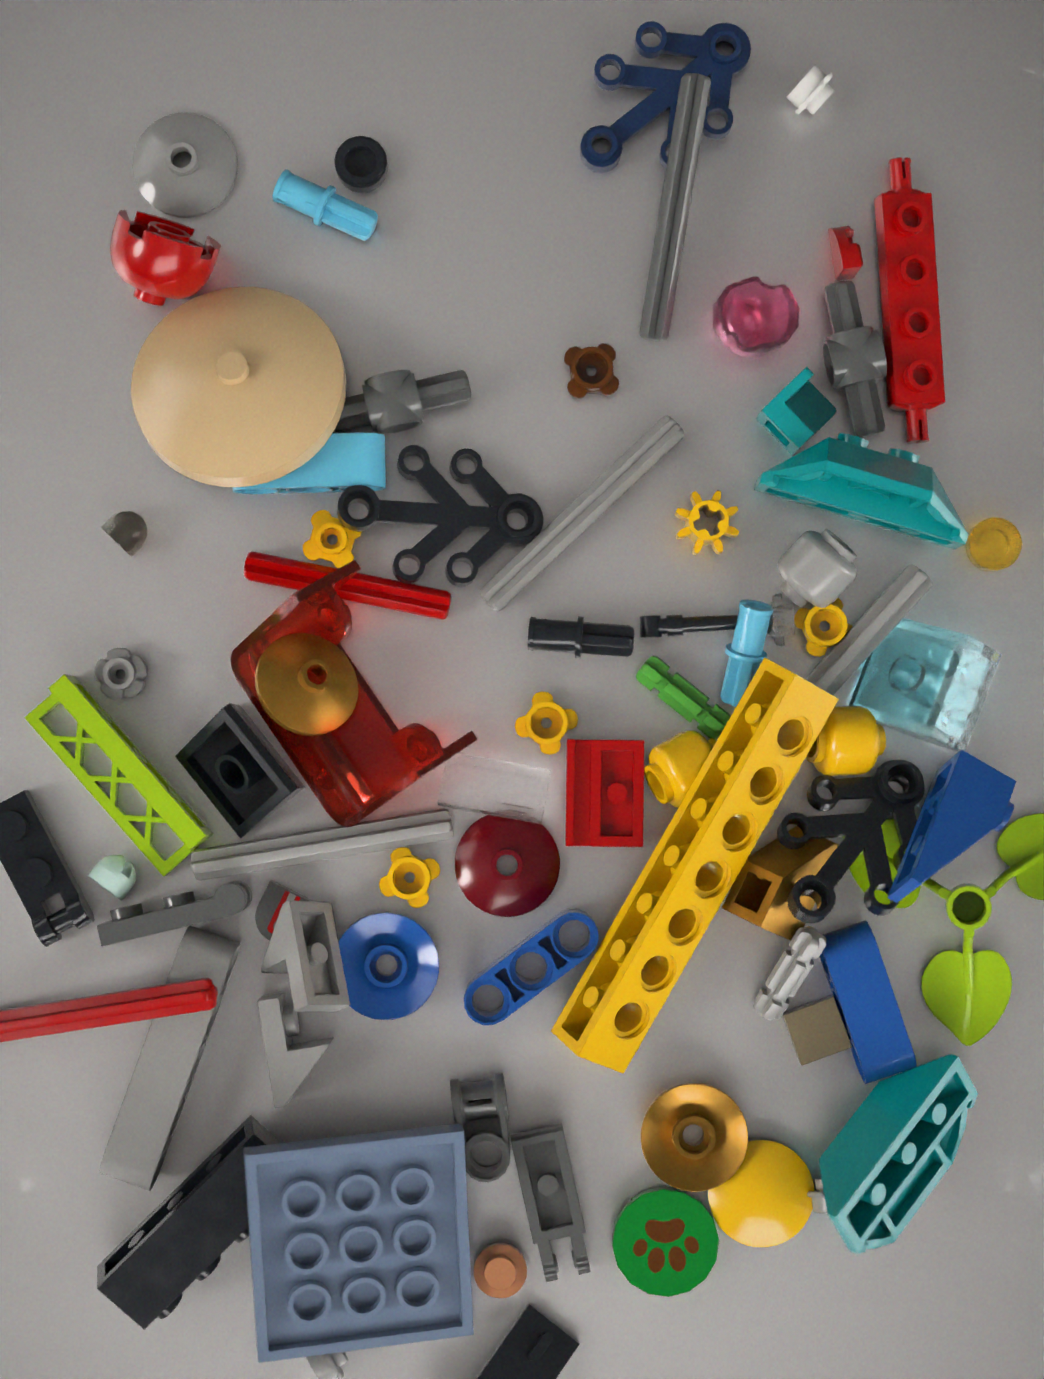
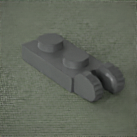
[510,1124,591,1282]

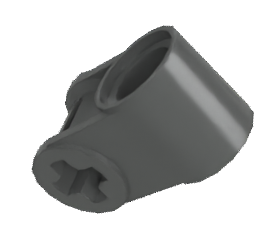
[450,1073,511,1182]

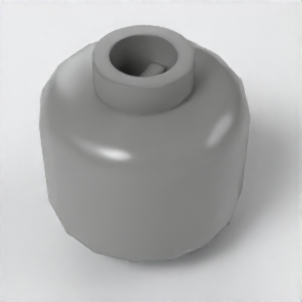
[778,529,857,608]

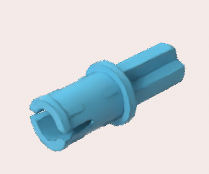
[272,169,378,240]
[720,599,773,707]

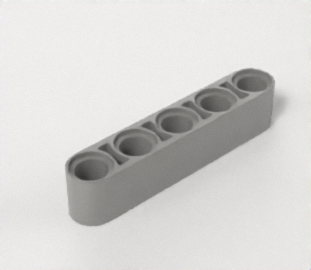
[99,925,240,1191]

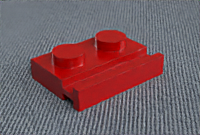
[565,739,644,847]

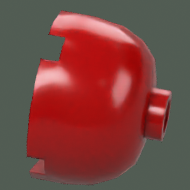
[110,210,221,306]

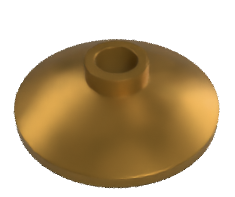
[255,633,358,736]
[641,1083,748,1192]

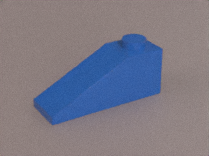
[887,749,1017,903]

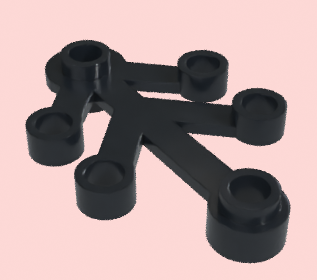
[337,445,544,587]
[777,760,925,924]

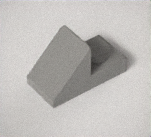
[261,900,350,1012]
[257,992,334,1108]

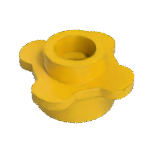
[303,510,362,569]
[793,598,853,657]
[515,692,578,755]
[379,847,440,908]

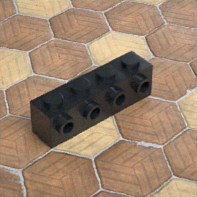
[97,1115,281,1330]

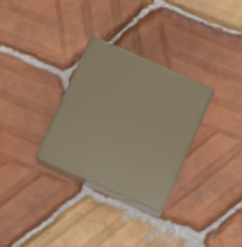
[782,995,852,1066]

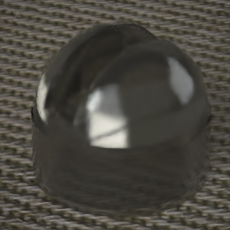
[101,511,147,557]

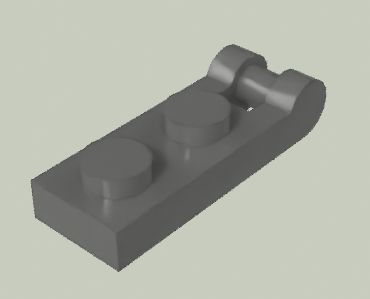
[97,881,252,947]

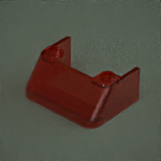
[230,560,478,827]

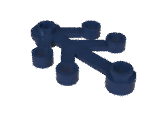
[580,21,751,173]

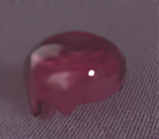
[713,276,799,359]

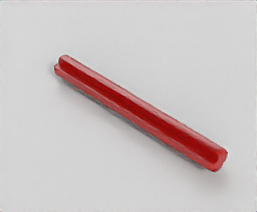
[0,978,218,1042]

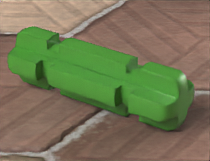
[636,655,731,739]

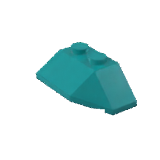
[754,433,968,549]
[818,1054,978,1254]

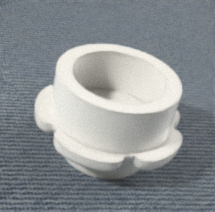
[786,65,835,115]

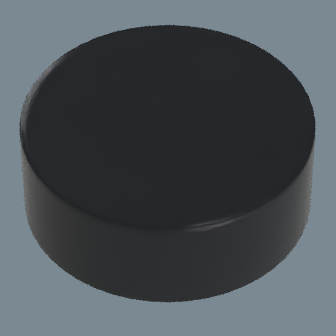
[334,136,388,193]

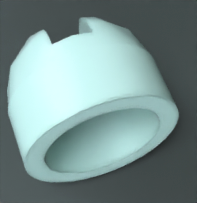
[88,855,136,901]

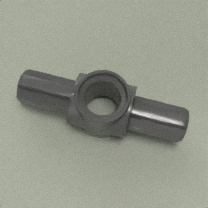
[823,281,887,437]
[333,370,471,434]

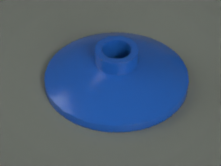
[338,912,439,1020]

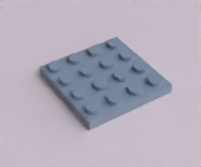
[243,1124,474,1363]

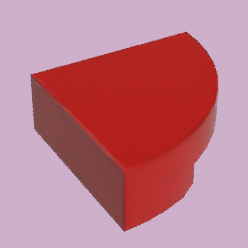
[828,226,863,281]

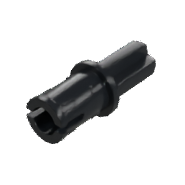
[528,616,635,659]

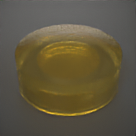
[965,517,1022,572]

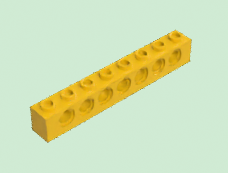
[551,657,839,1074]

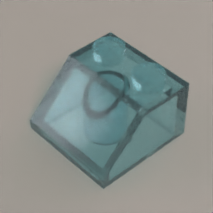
[849,618,1002,752]

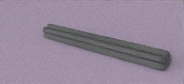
[639,73,711,341]

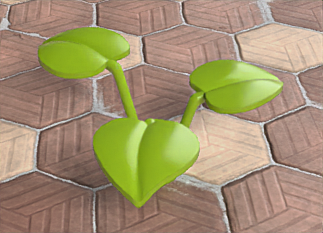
[843,813,1044,1046]

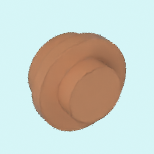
[474,1243,527,1298]

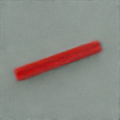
[244,551,452,619]

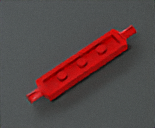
[874,157,945,444]

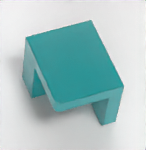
[756,367,836,456]

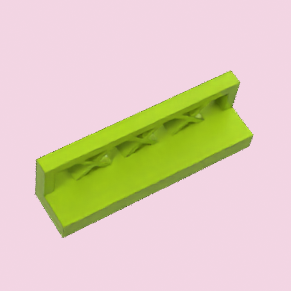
[24,674,213,877]

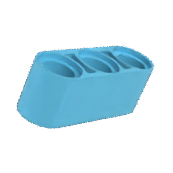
[232,433,386,494]

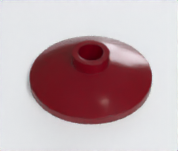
[454,811,560,917]

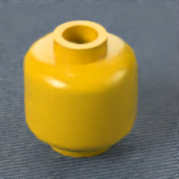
[805,706,886,776]
[644,730,716,808]

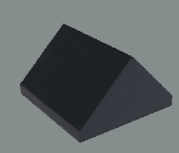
[175,703,305,839]

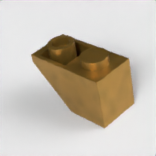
[722,826,839,941]

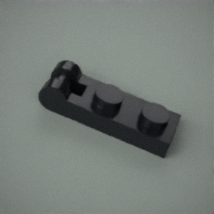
[0,790,94,947]

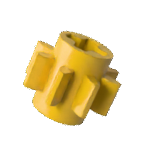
[674,490,739,556]

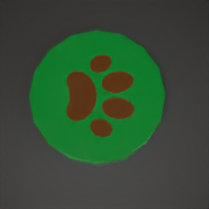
[612,1186,719,1297]

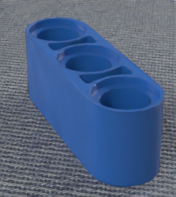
[464,909,599,1025]
[819,920,917,1084]

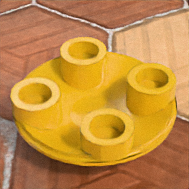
[708,1139,814,1247]

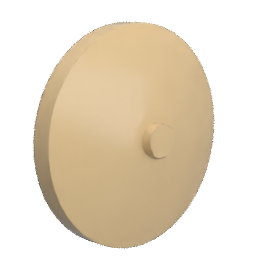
[131,287,346,487]

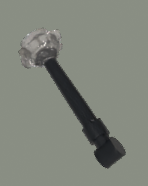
[640,593,795,647]

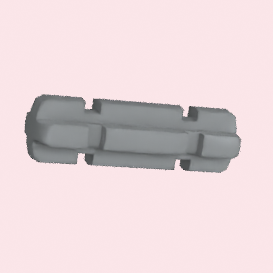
[753,926,826,1021]

